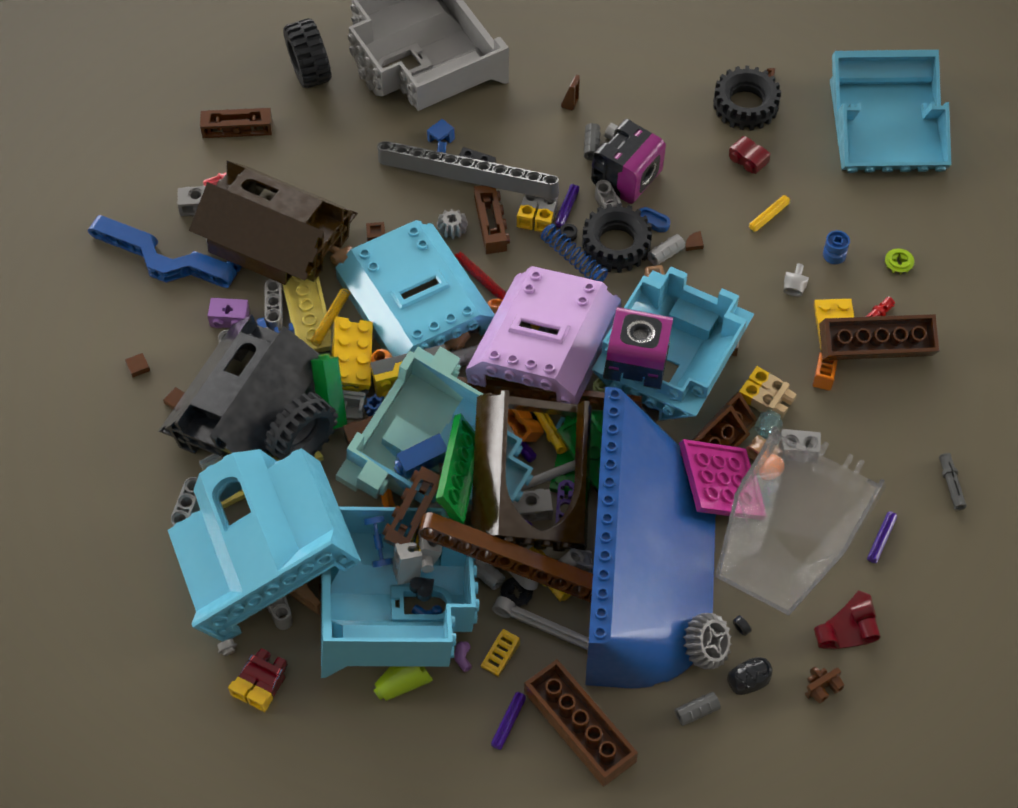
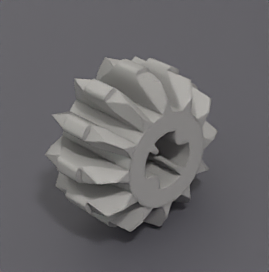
[437,208,468,239]

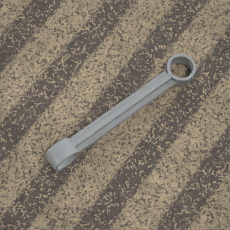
[492,596,589,654]

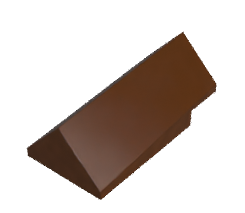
[692,392,759,447]

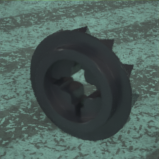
[500,577,533,607]

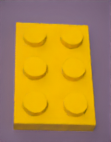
[814,299,854,350]

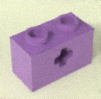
[208,298,250,328]

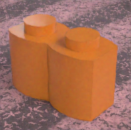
[508,409,544,442]

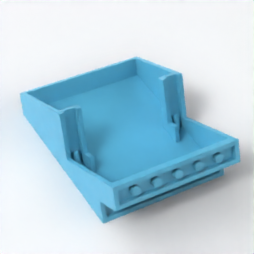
[830,50,951,173]

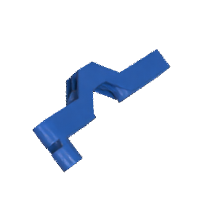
[88,215,242,288]

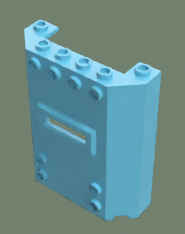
[336,220,495,357]

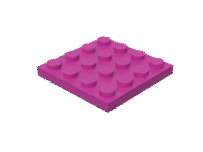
[679,439,765,520]

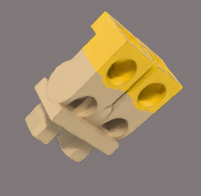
[739,366,797,418]

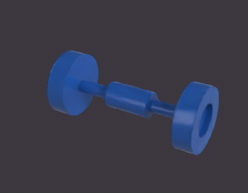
[364,515,393,568]

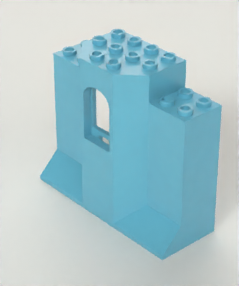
[168,448,361,642]
[321,507,479,678]

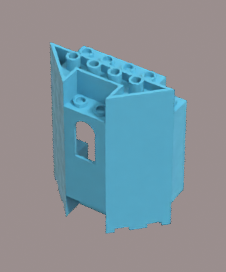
[591,267,754,421]

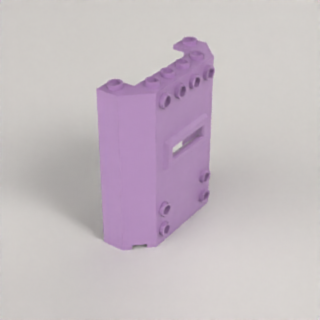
[466,266,621,405]

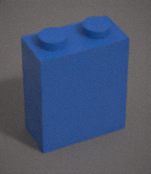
[394,433,447,480]

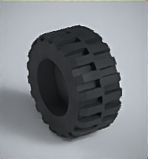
[283,18,332,88]

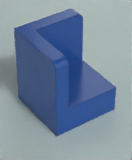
[427,119,455,143]

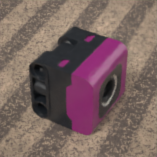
[591,119,666,204]
[603,307,673,389]

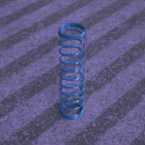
[541,224,608,282]

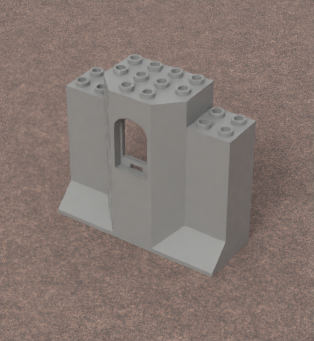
[348,0,509,111]

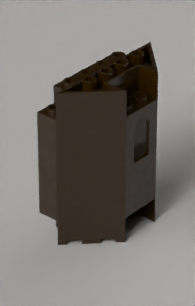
[189,161,358,285]

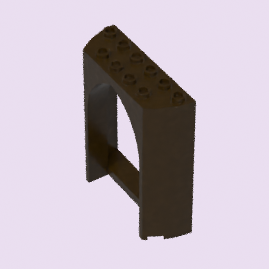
[470,390,592,552]

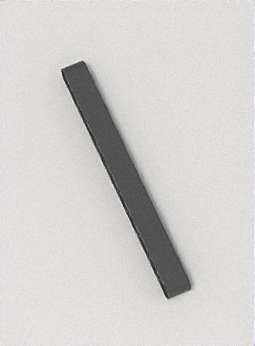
[377,141,559,199]

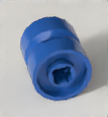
[823,230,850,264]

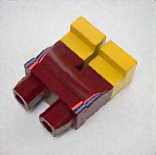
[228,648,288,712]

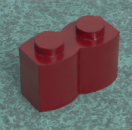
[729,136,770,174]

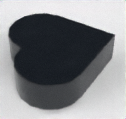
[409,577,434,601]

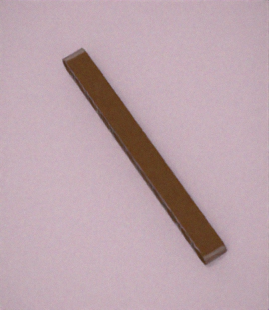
[419,512,593,602]

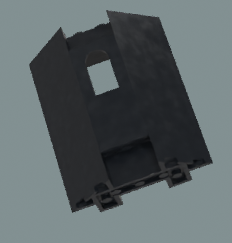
[158,314,320,459]

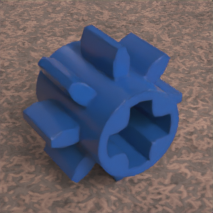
[364,394,385,417]

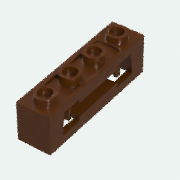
[200,108,272,138]
[474,185,510,254]
[382,466,441,547]

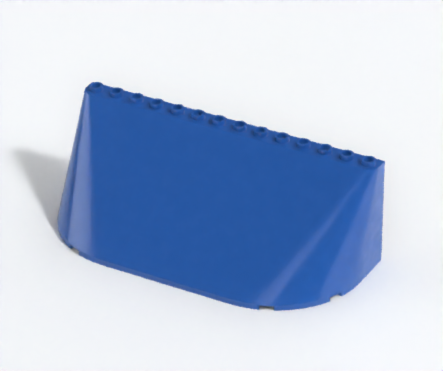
[585,387,716,688]

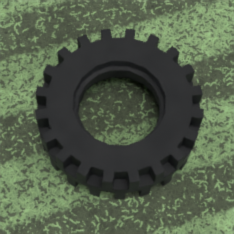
[713,65,781,131]
[582,203,652,273]
[265,392,338,460]

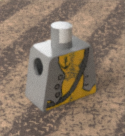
[408,523,442,573]

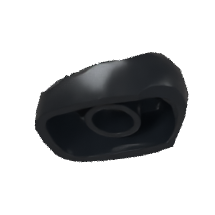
[727,657,773,695]

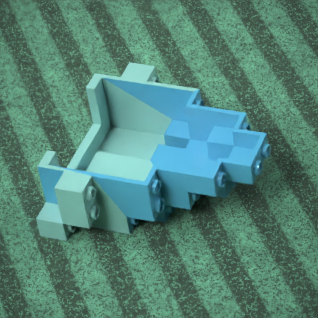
[336,346,534,505]

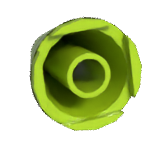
[373,666,433,701]

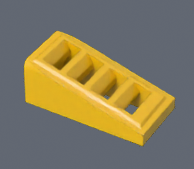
[481,629,520,677]

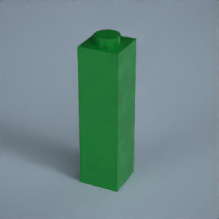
[311,354,347,429]

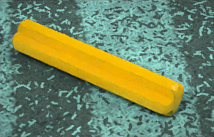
[749,195,790,232]

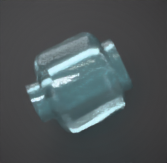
[754,410,783,440]

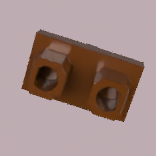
[805,667,845,704]

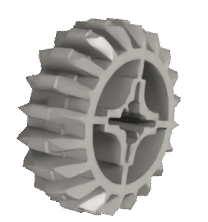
[683,613,733,669]

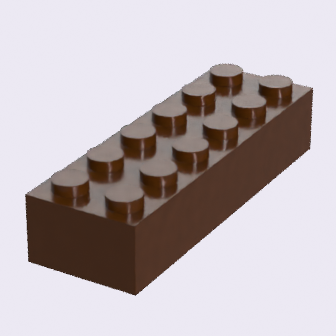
[819,314,940,361]
[524,659,638,787]

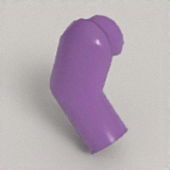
[454,641,472,672]

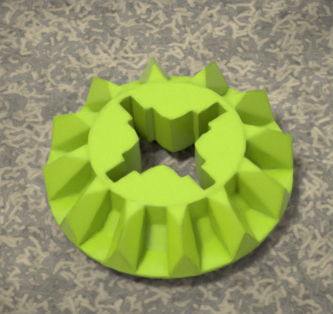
[884,248,914,275]

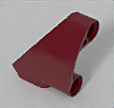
[814,590,881,649]

